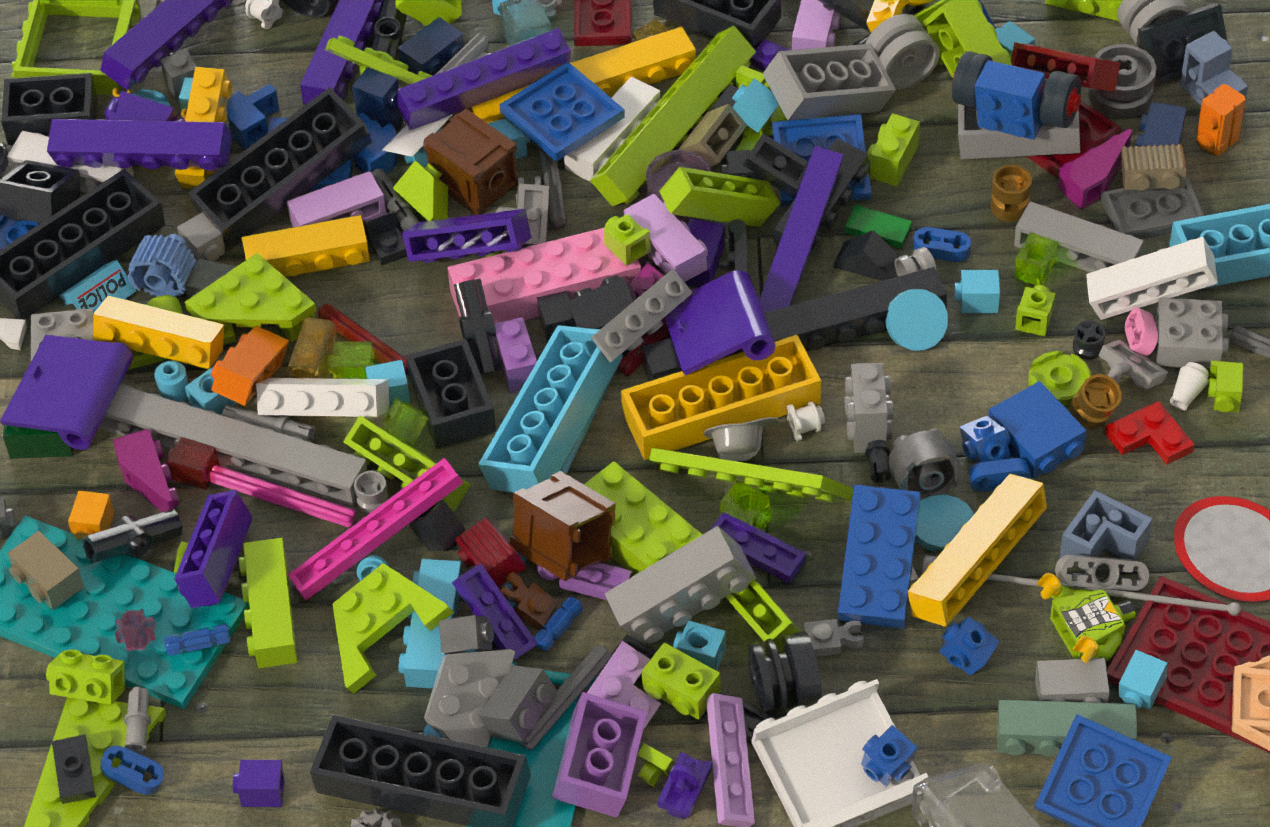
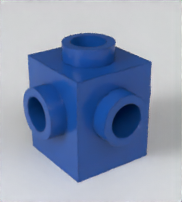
[960,415,1011,464]
[939,616,1000,676]
[861,725,918,787]

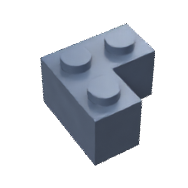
[1180,31,1248,106]
[1060,490,1152,570]

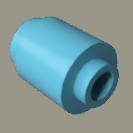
[154,361,189,402]

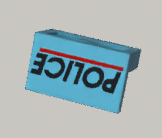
[59,260,136,312]

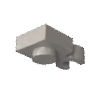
[804,619,864,657]

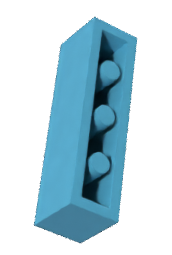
[399,559,462,688]

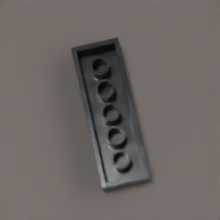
[188,87,372,249]
[0,169,165,320]
[310,715,531,827]

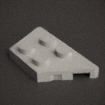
[424,649,515,747]

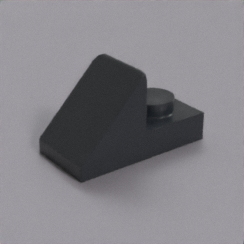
[362,211,407,266]

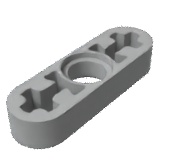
[1055,555,1149,591]

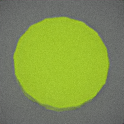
[1028,351,1091,406]

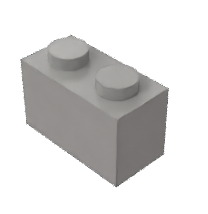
[1035,658,1109,703]

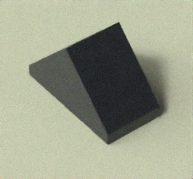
[834,230,900,281]

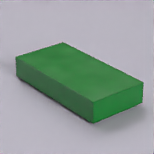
[845,205,912,249]

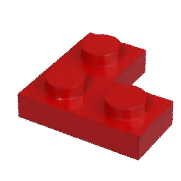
[1104,401,1195,465]

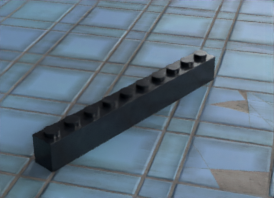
[641,267,947,381]

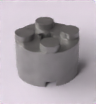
[889,428,963,501]

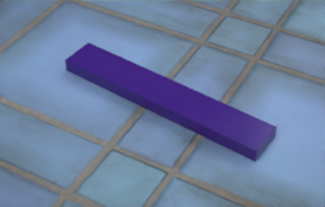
[759,146,844,313]

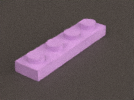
[706,693,755,827]

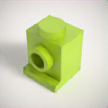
[603,214,651,266]
[1015,285,1056,336]
[1208,360,1243,412]

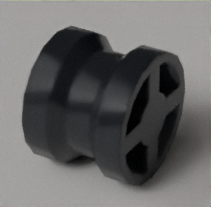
[1073,320,1106,360]

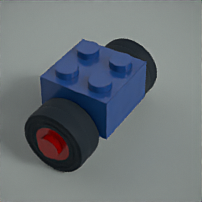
[952,51,1081,140]

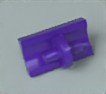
[657,752,712,820]

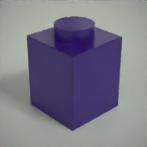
[233,760,285,807]

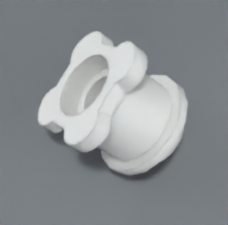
[245,0,283,30]
[787,402,825,441]

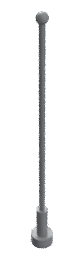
[922,555,1241,616]

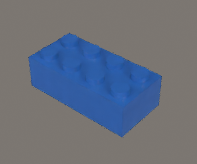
[838,485,920,629]

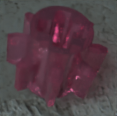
[115,609,156,651]

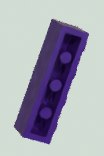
[402,209,532,263]
[174,489,253,608]

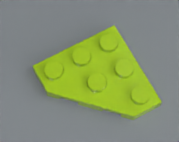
[185,253,316,328]

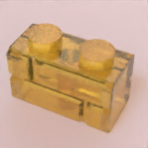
[288,317,338,379]

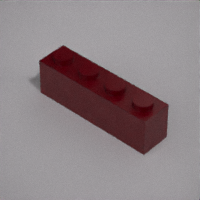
[1011,42,1121,92]

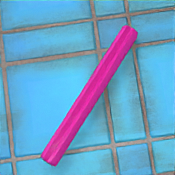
[209,465,356,528]

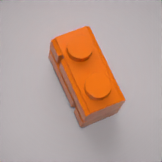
[1196,84,1246,156]

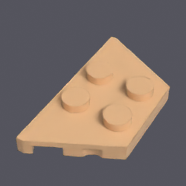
[1232,656,1270,751]

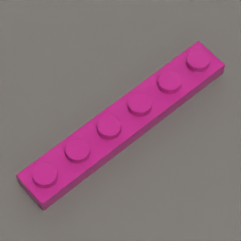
[288,458,463,600]

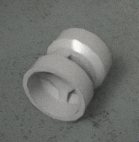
[894,247,937,276]
[354,471,389,515]

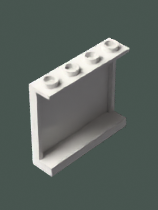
[751,679,932,827]

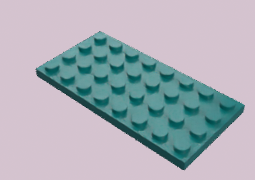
[0,516,250,709]

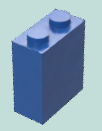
[988,381,1086,479]

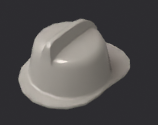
[704,417,778,462]

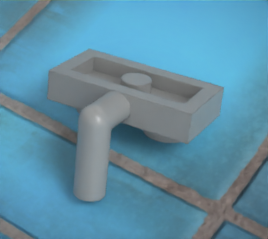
[496,183,549,246]
[1098,339,1168,389]

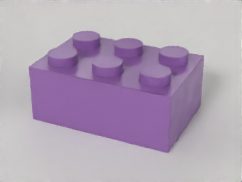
[551,692,647,818]

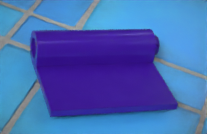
[664,270,775,376]
[0,335,134,450]

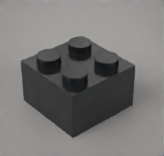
[0,160,80,225]

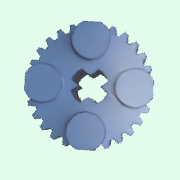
[127,234,197,297]

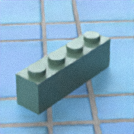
[997,700,1137,756]

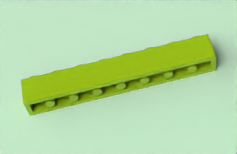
[590,26,756,207]

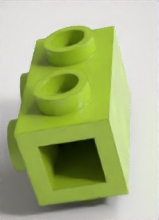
[46,649,125,705]

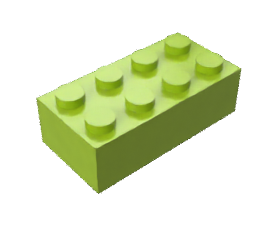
[584,461,703,576]

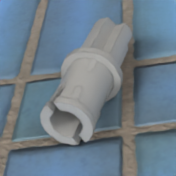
[124,687,151,753]

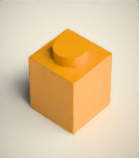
[68,491,114,539]

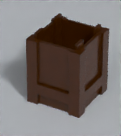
[423,109,519,215]
[510,471,616,581]

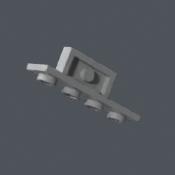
[591,269,692,362]

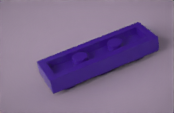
[709,512,806,583]
[452,563,537,662]

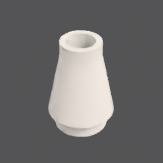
[1170,362,1209,410]

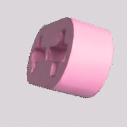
[1124,307,1158,356]

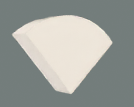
[0,318,27,350]

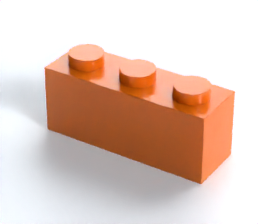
[211,326,289,406]

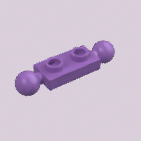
[537,562,632,600]

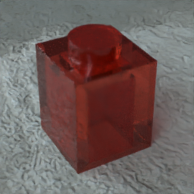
[167,437,220,490]

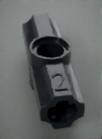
[372,0,407,60]
[454,278,501,375]
[83,509,183,564]

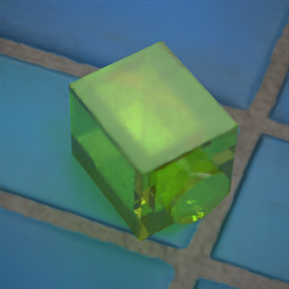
[327,342,374,379]

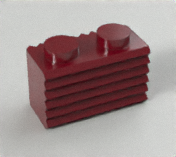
[456,517,526,588]

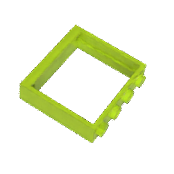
[11,0,141,95]

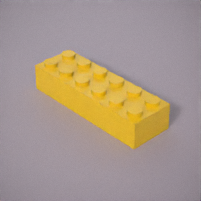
[621,335,821,460]

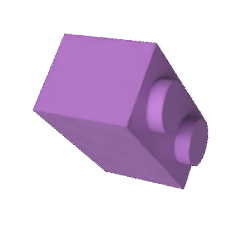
[494,317,537,394]

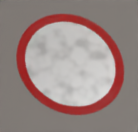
[1174,496,1270,602]

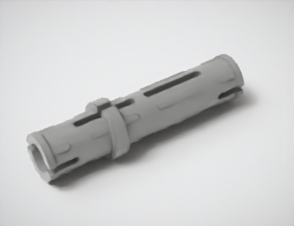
[222,404,316,443]

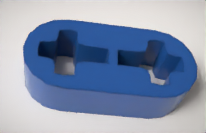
[913,227,971,262]
[968,458,1031,492]
[100,746,164,795]

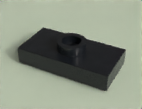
[52,734,96,804]

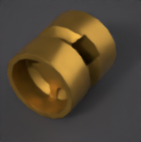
[990,164,1032,222]
[1069,374,1122,430]

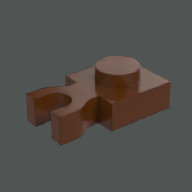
[499,572,558,630]

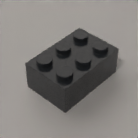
[1,73,97,145]
[406,339,496,449]

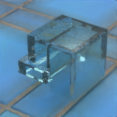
[500,0,551,46]

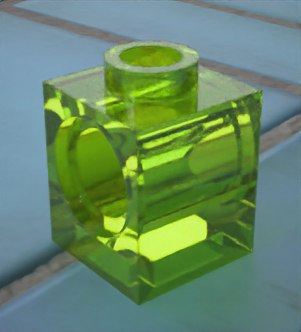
[1014,232,1059,285]
[381,397,429,446]
[720,480,772,529]

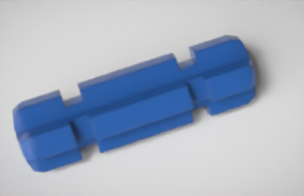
[534,596,583,652]
[164,624,230,656]

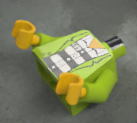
[1037,573,1136,663]

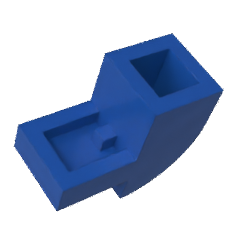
[226,84,280,150]
[354,113,399,174]

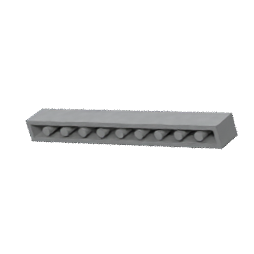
[98,384,368,507]

